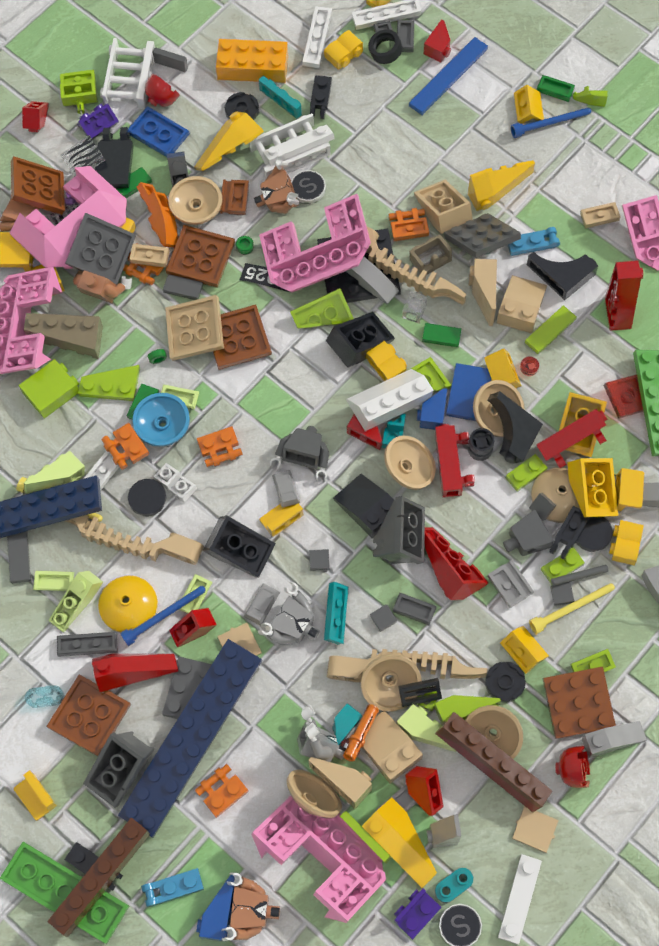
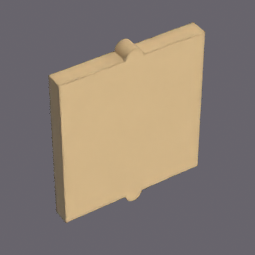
[217,623,262,656]
[512,806,559,853]

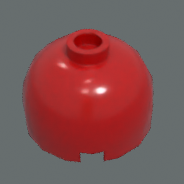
[145,73,180,107]
[555,746,590,788]

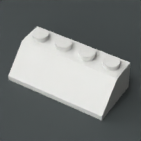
[346,369,434,431]

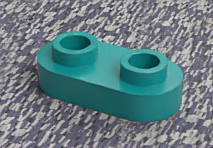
[435,868,474,903]

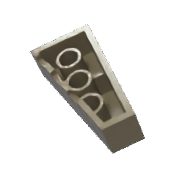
[24,313,103,359]

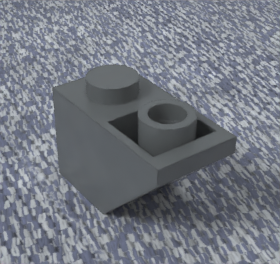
[167,151,189,188]

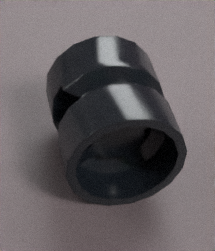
[468,428,494,461]

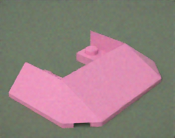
[10,166,127,269]
[259,194,371,293]
[622,195,659,271]
[0,267,62,374]
[251,796,386,923]

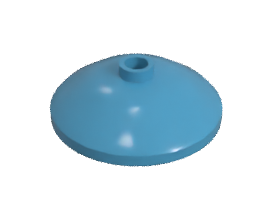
[133,393,190,447]

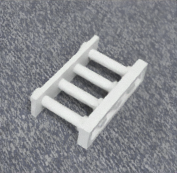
[100,38,155,109]
[249,113,331,179]

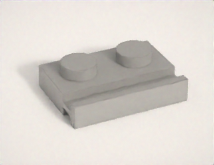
[487,560,534,608]

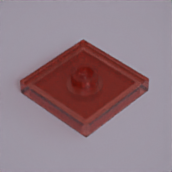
[603,374,644,419]

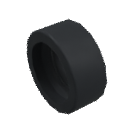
[368,29,403,64]

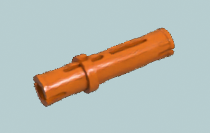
[343,704,379,762]

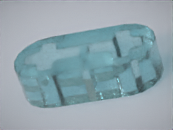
[25,685,65,708]

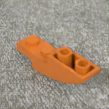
[137,182,178,248]

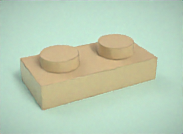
[580,202,621,229]
[129,244,169,267]

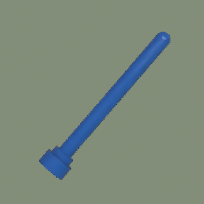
[511,108,591,138]
[120,586,206,647]

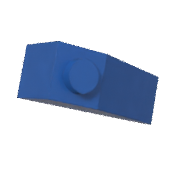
[196,875,235,942]

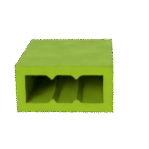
[18,359,79,419]

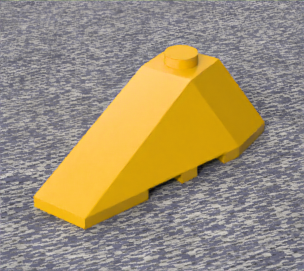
[194,111,264,171]
[468,160,535,211]
[362,797,437,888]

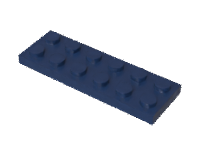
[0,475,102,538]

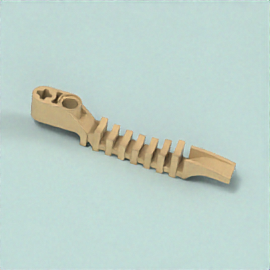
[366,227,466,305]
[65,515,204,565]
[327,649,487,682]

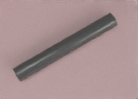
[551,564,608,586]

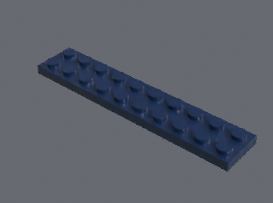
[118,639,263,838]

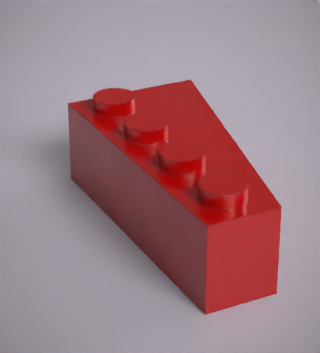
[605,260,644,331]

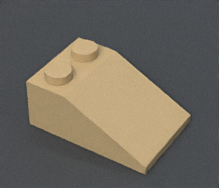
[414,180,473,234]
[469,259,497,326]
[497,275,547,333]
[362,711,423,784]
[308,757,372,809]

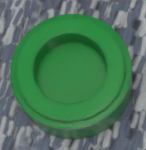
[236,236,254,255]
[147,349,167,364]

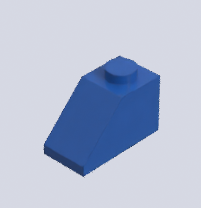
[417,388,447,430]

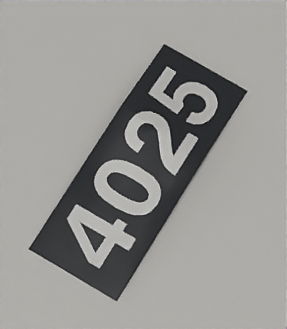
[240,263,289,292]

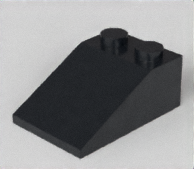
[326,312,395,368]
[333,474,394,539]
[203,515,276,578]

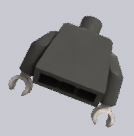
[270,426,329,482]

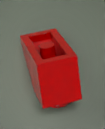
[423,19,451,63]
[22,101,49,132]
[347,414,382,450]
[169,608,217,647]
[405,766,444,816]

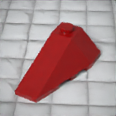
[424,527,489,600]
[92,654,179,692]

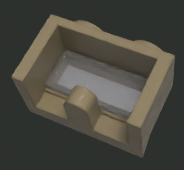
[409,234,452,275]

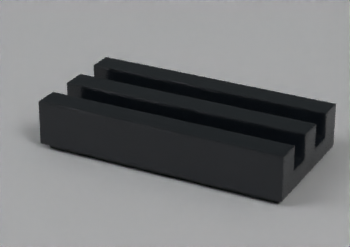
[398,678,442,707]

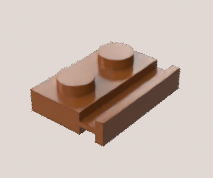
[220,179,249,215]

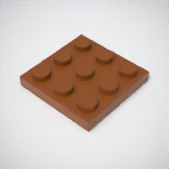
[11,156,65,215]
[166,225,235,288]
[213,304,272,370]
[542,667,616,739]
[46,674,131,757]

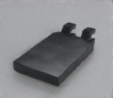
[95,127,134,189]

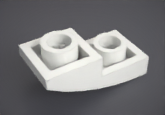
[154,463,197,502]

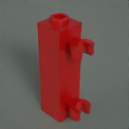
[536,409,608,468]
[435,424,475,498]

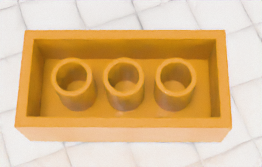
[216,39,288,83]

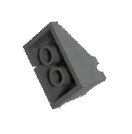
[373,496,425,564]
[83,731,154,808]

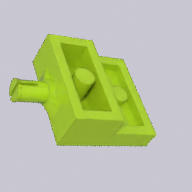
[60,70,98,114]

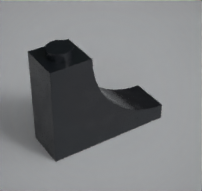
[526,252,598,301]
[487,391,543,464]

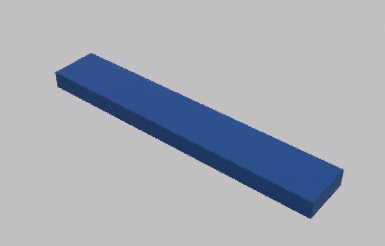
[409,37,488,115]

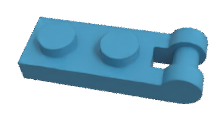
[508,227,560,256]
[141,868,204,907]

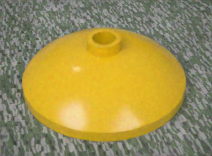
[98,576,158,633]

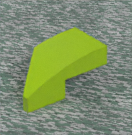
[573,86,608,107]

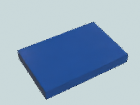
[128,106,190,157]
[446,363,491,421]

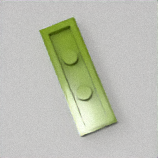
[525,305,577,354]
[340,811,391,863]

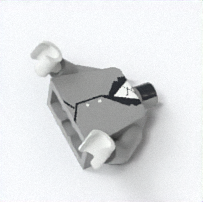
[258,582,320,645]
[297,705,346,762]

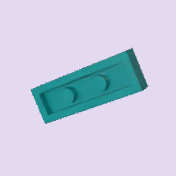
[259,76,302,119]
[324,582,349,645]

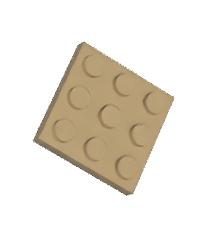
[165,295,224,361]

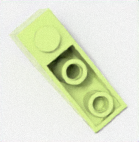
[24,451,85,494]
[48,571,103,632]
[397,704,456,752]

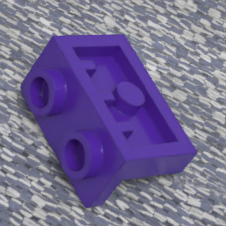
[77,103,119,140]
[394,888,442,940]

